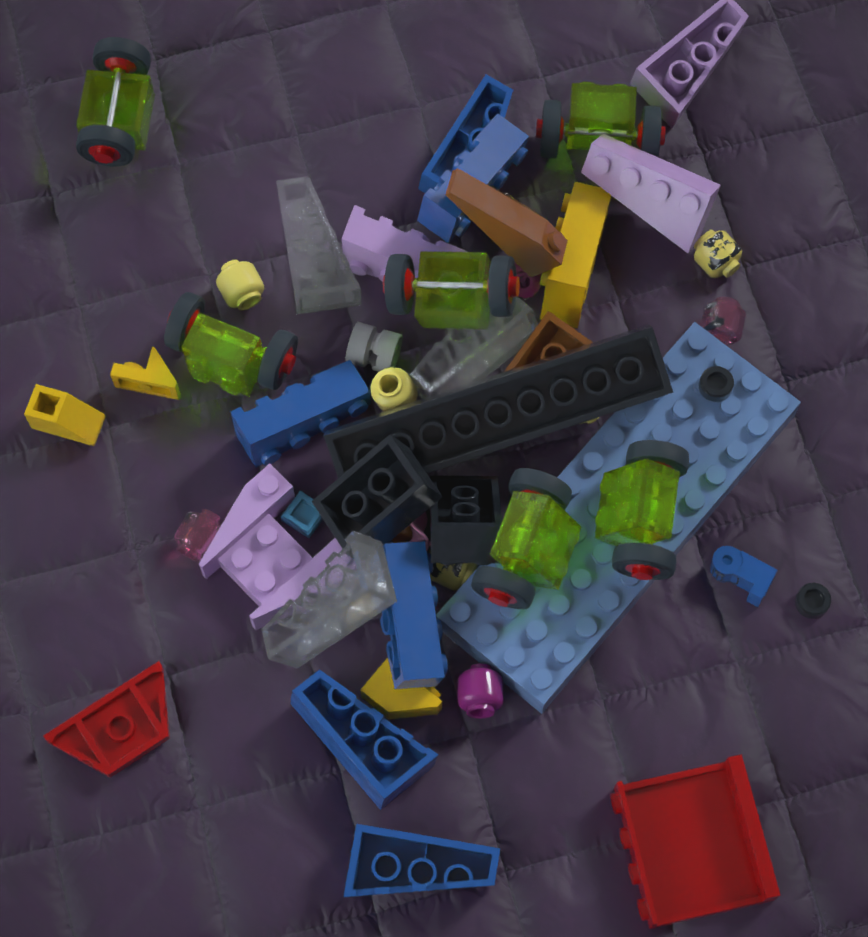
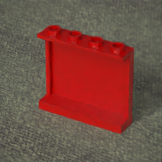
[610,754,781,929]

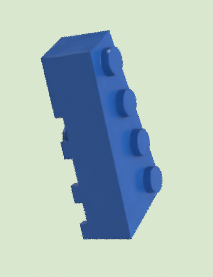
[418,74,513,220]
[417,113,529,244]
[230,360,371,468]
[368,541,448,689]
[290,669,438,810]
[344,824,500,897]

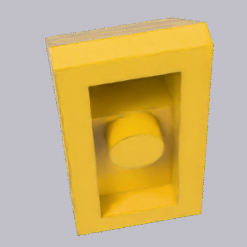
[110,346,181,400]

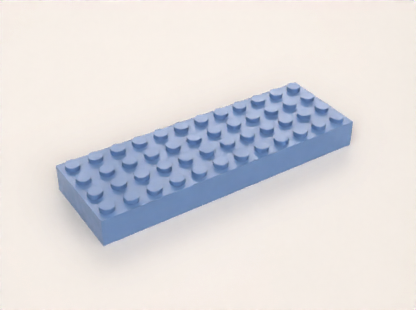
[436,322,801,714]

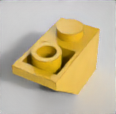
[24,384,106,446]
[361,658,442,719]

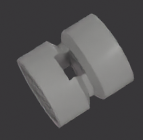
[345,321,403,372]

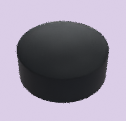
[699,366,734,402]
[795,582,831,619]

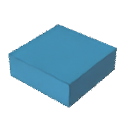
[281,491,323,538]

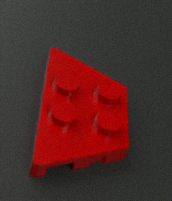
[43,661,170,778]

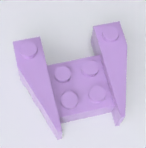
[199,463,365,630]

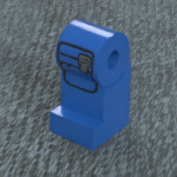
[710,546,778,607]

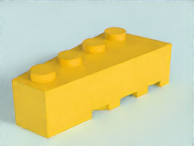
[540,182,611,328]

